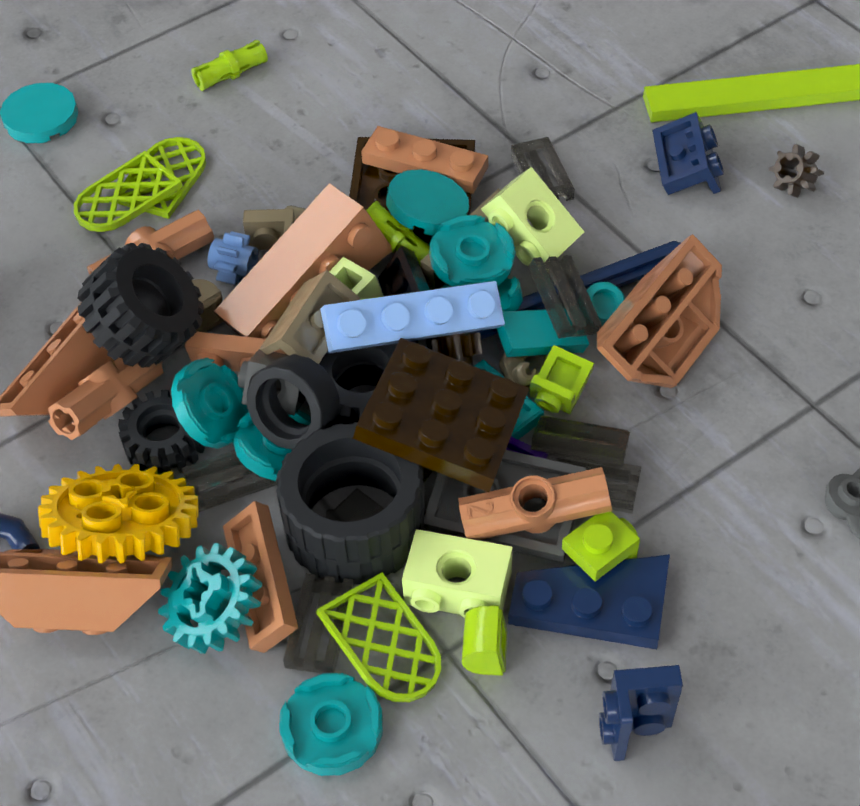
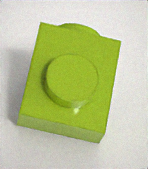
[530,345,594,414]
[562,511,640,582]

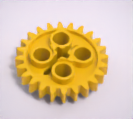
[38,464,199,564]

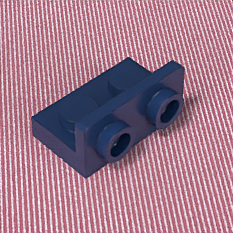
[652,112,724,195]
[599,665,683,761]

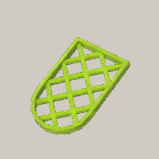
[112,137,207,219]
[74,151,183,232]
[316,572,441,703]

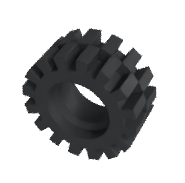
[118,390,205,473]

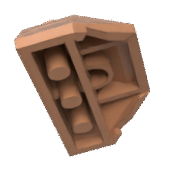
[597,234,722,388]
[0,302,117,417]
[0,549,172,635]

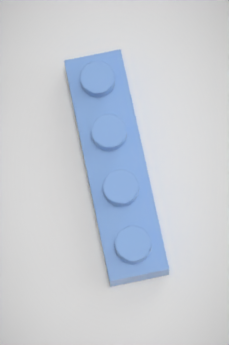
[320,281,505,353]

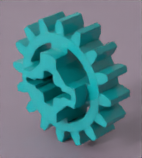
[158,543,262,654]

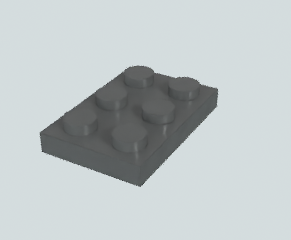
[424,450,586,563]

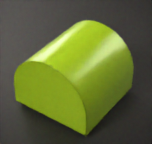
[462,606,508,676]

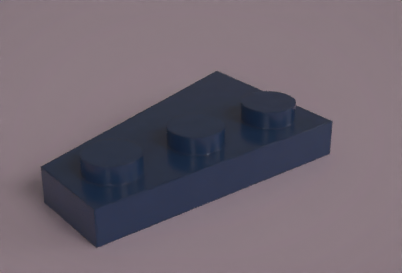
[508,554,670,650]

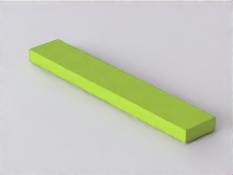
[643,64,860,122]

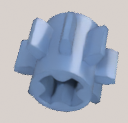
[207,231,259,285]

